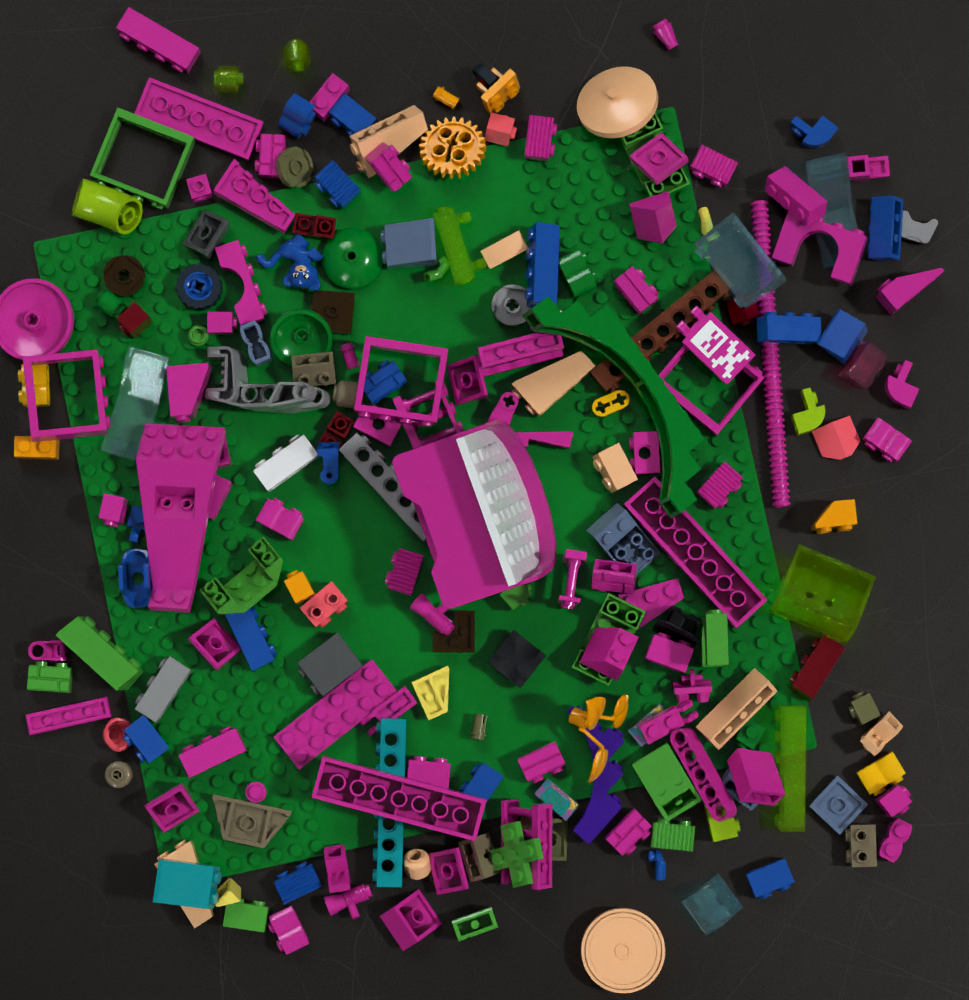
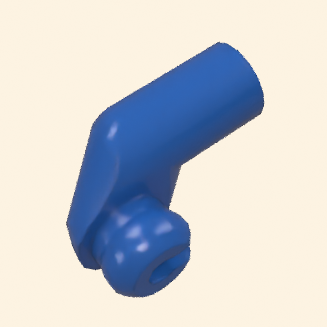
[648,849,666,881]

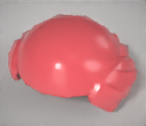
[103,717,131,752]

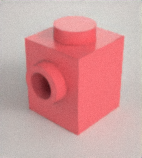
[485,112,517,147]

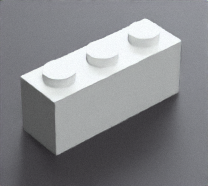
[253,434,319,492]

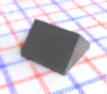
[183,210,231,261]

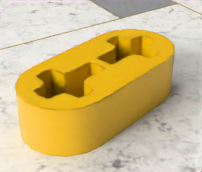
[592,390,630,418]

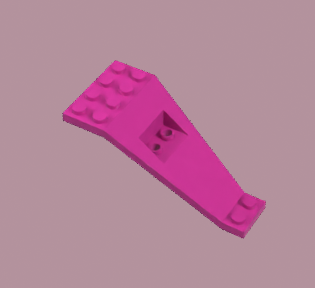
[136,423,226,613]

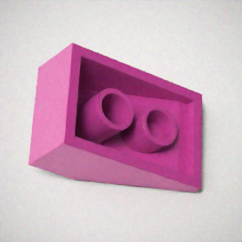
[875,268,944,315]

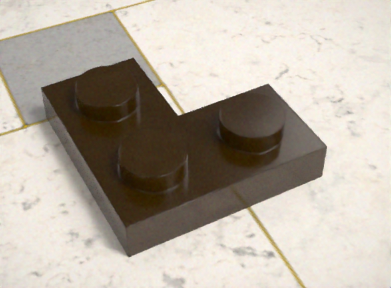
[433,611,475,653]

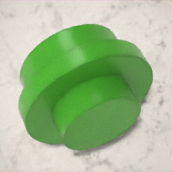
[188,325,209,346]

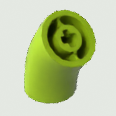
[71,178,143,235]

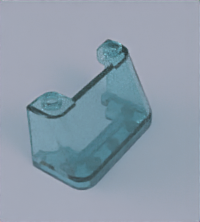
[694,212,787,309]

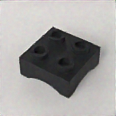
[488,630,546,688]

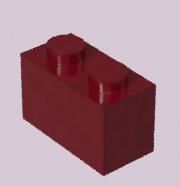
[117,302,153,339]

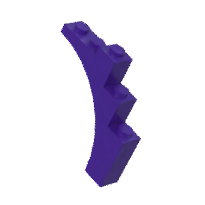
[566,705,625,844]

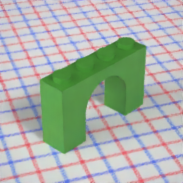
[700,610,729,667]

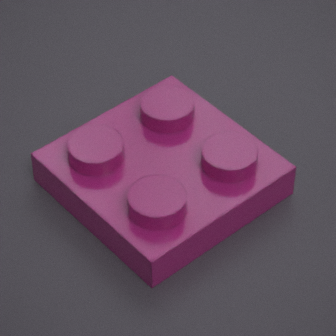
[630,132,688,185]

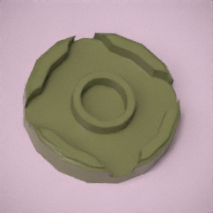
[276,146,314,188]

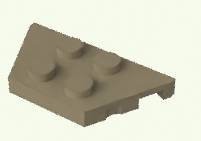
[212,794,292,848]

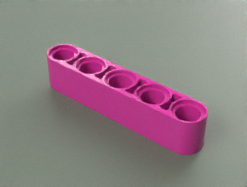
[670,727,737,822]

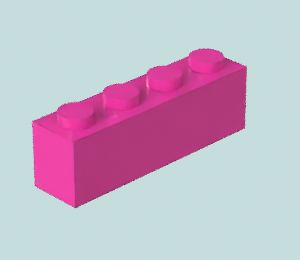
[116,7,201,73]

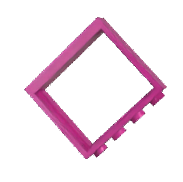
[354,336,449,427]
[658,345,765,436]
[23,350,110,442]

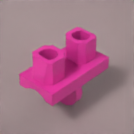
[673,669,712,704]

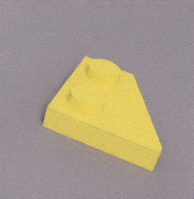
[411,666,449,720]

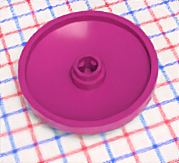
[0,279,74,360]

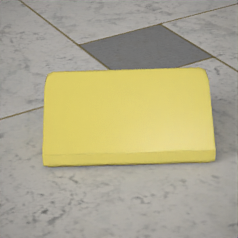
[215,878,241,907]

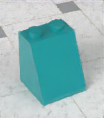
[153,859,222,909]

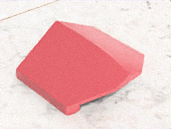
[811,416,860,460]

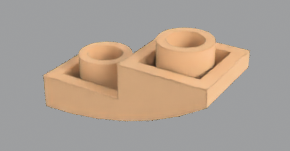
[480,230,529,269]

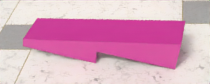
[517,432,573,450]

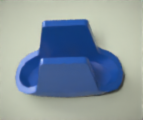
[118,548,152,608]

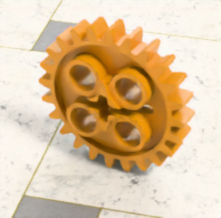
[419,117,486,179]

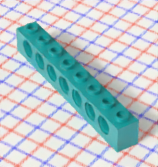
[373,717,406,888]

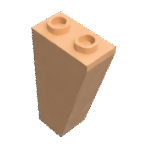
[350,105,428,178]
[512,351,595,417]
[154,840,214,928]

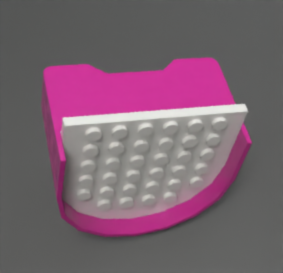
[392,419,556,609]

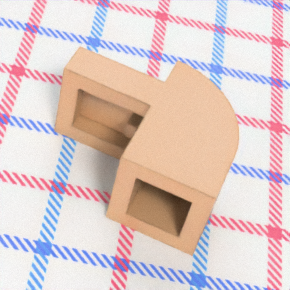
[860,711,903,756]

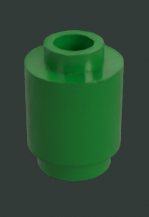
[95,290,127,320]

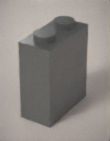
[298,633,363,696]

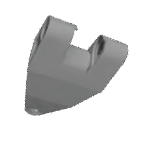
[204,346,331,414]

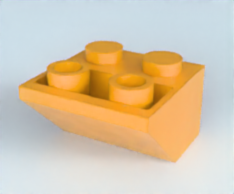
[811,499,857,534]

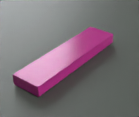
[25,697,112,735]

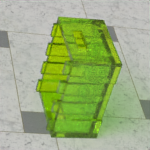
[769,544,876,645]

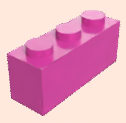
[765,166,828,226]
[178,726,248,778]

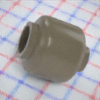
[332,380,358,408]
[105,761,133,788]

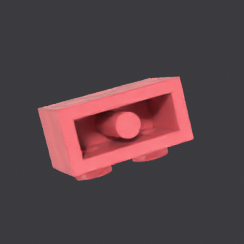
[300,581,348,628]

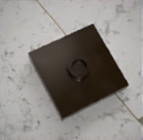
[312,290,355,335]

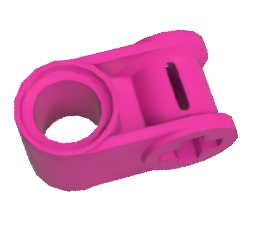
[487,392,518,424]
[28,640,69,661]

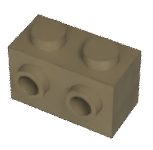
[292,351,336,386]
[845,824,877,867]

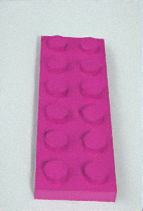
[134,77,264,161]
[274,660,398,770]

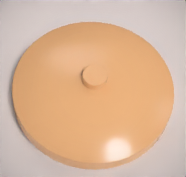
[577,67,659,138]

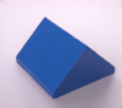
[816,309,868,365]

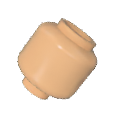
[403,849,431,880]

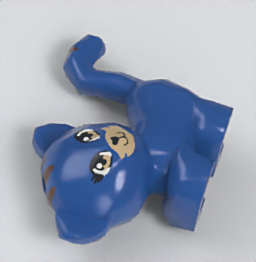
[256,234,324,291]

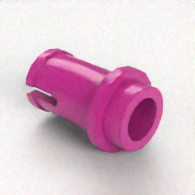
[339,342,360,370]

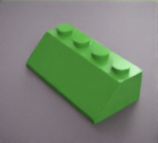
[56,616,144,691]

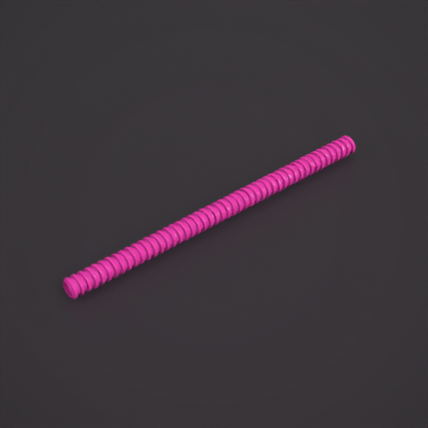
[750,200,791,508]

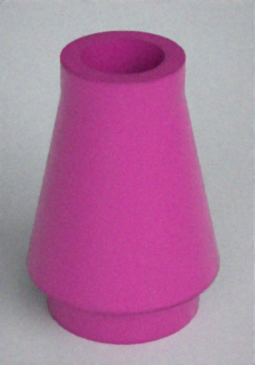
[652,19,679,50]

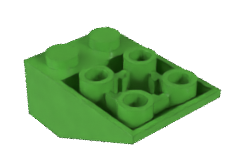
[632,743,702,822]

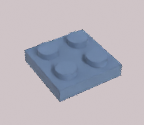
[809,776,868,835]

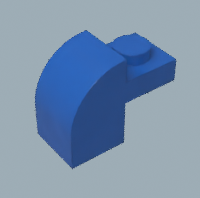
[789,115,839,149]

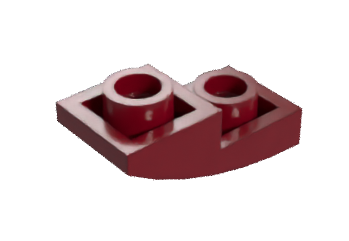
[292,213,337,239]
[315,411,355,449]

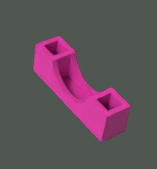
[215,240,267,326]

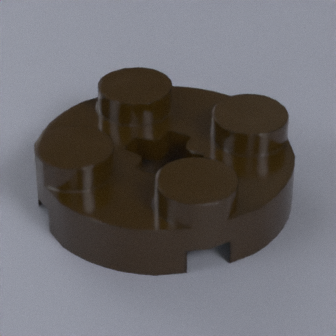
[104,255,146,297]

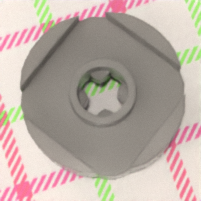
[492,284,531,327]

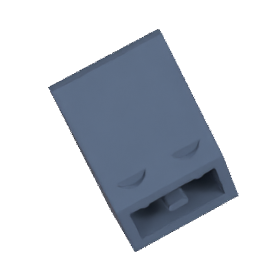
[586,503,661,575]

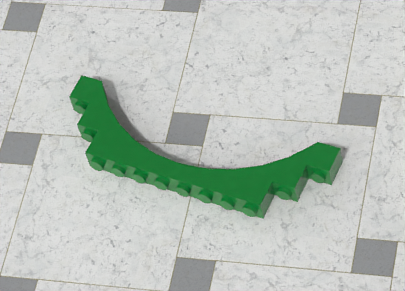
[522,296,704,518]

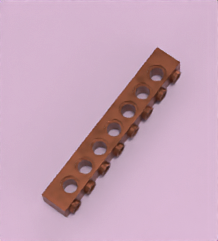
[589,268,734,393]

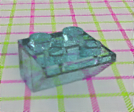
[681,873,743,936]

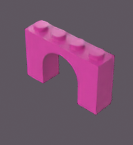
[772,211,868,286]

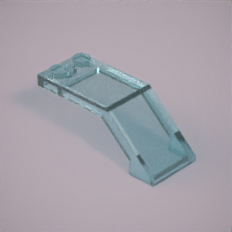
[805,153,864,269]
[101,346,170,462]

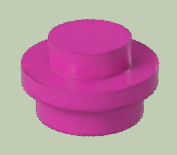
[245,782,267,803]

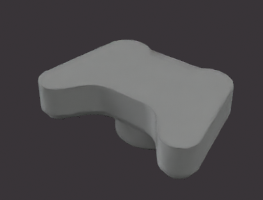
[901,211,938,244]

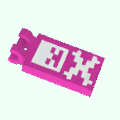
[675,306,755,385]

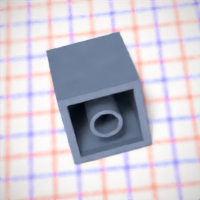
[381,218,437,269]

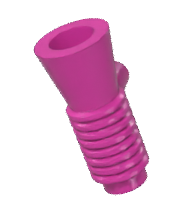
[410,594,455,636]
[324,884,373,919]

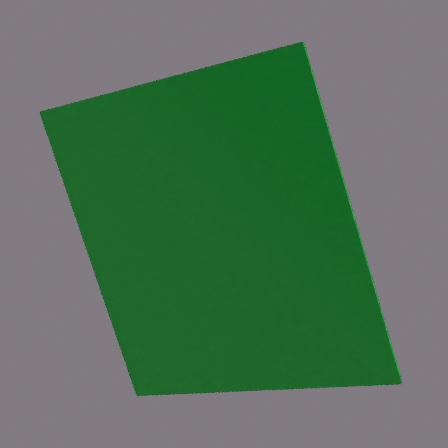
[34,107,817,877]

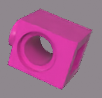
[186,174,214,203]

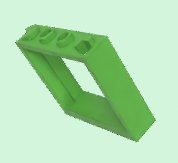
[90,107,196,210]

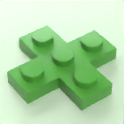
[490,821,544,888]

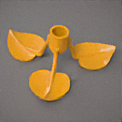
[569,694,629,783]

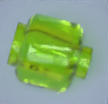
[283,39,311,72]
[214,65,244,92]

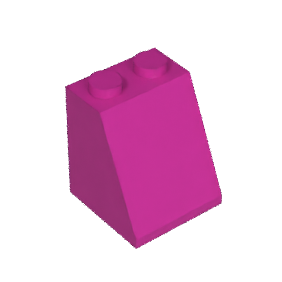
[166,363,212,424]

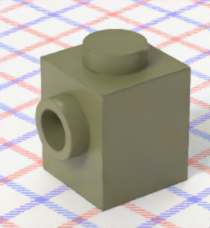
[848,691,881,725]

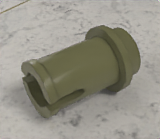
[470,714,488,741]

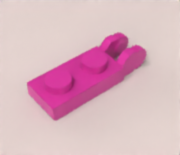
[360,686,418,736]
[638,700,699,745]

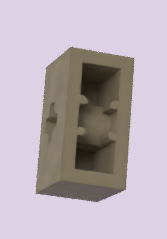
[458,832,501,882]

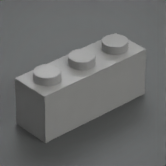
[135,656,192,723]

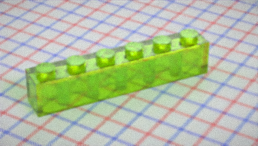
[774,704,807,832]

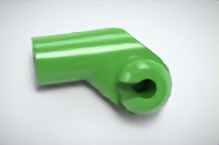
[424,256,450,282]

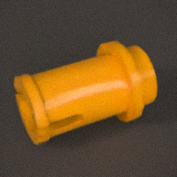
[432,86,460,110]

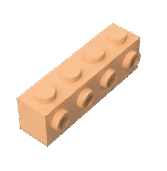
[696,668,777,750]

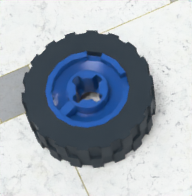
[176,264,223,311]

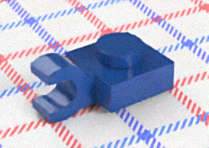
[127,505,145,544]

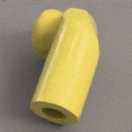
[698,207,716,238]

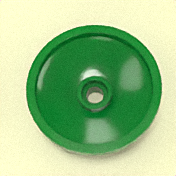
[321,228,383,290]
[270,309,333,366]

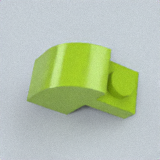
[791,388,825,436]

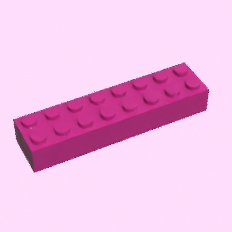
[623,477,767,629]
[312,755,486,841]

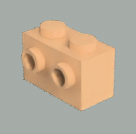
[592,443,638,493]

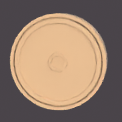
[581,908,665,993]

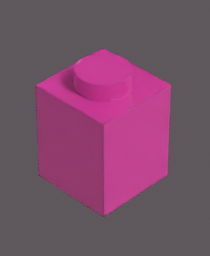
[207,312,238,335]

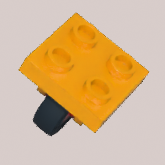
[472,63,520,115]

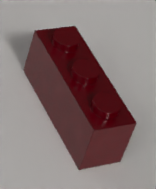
[788,634,845,702]

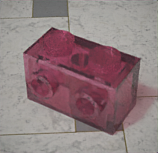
[839,341,888,389]

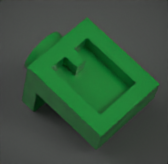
[735,719,766,750]

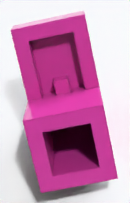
[847,155,890,181]
[885,360,919,410]
[324,844,351,893]

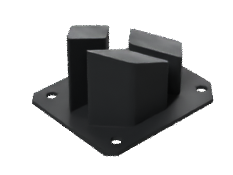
[652,605,700,649]

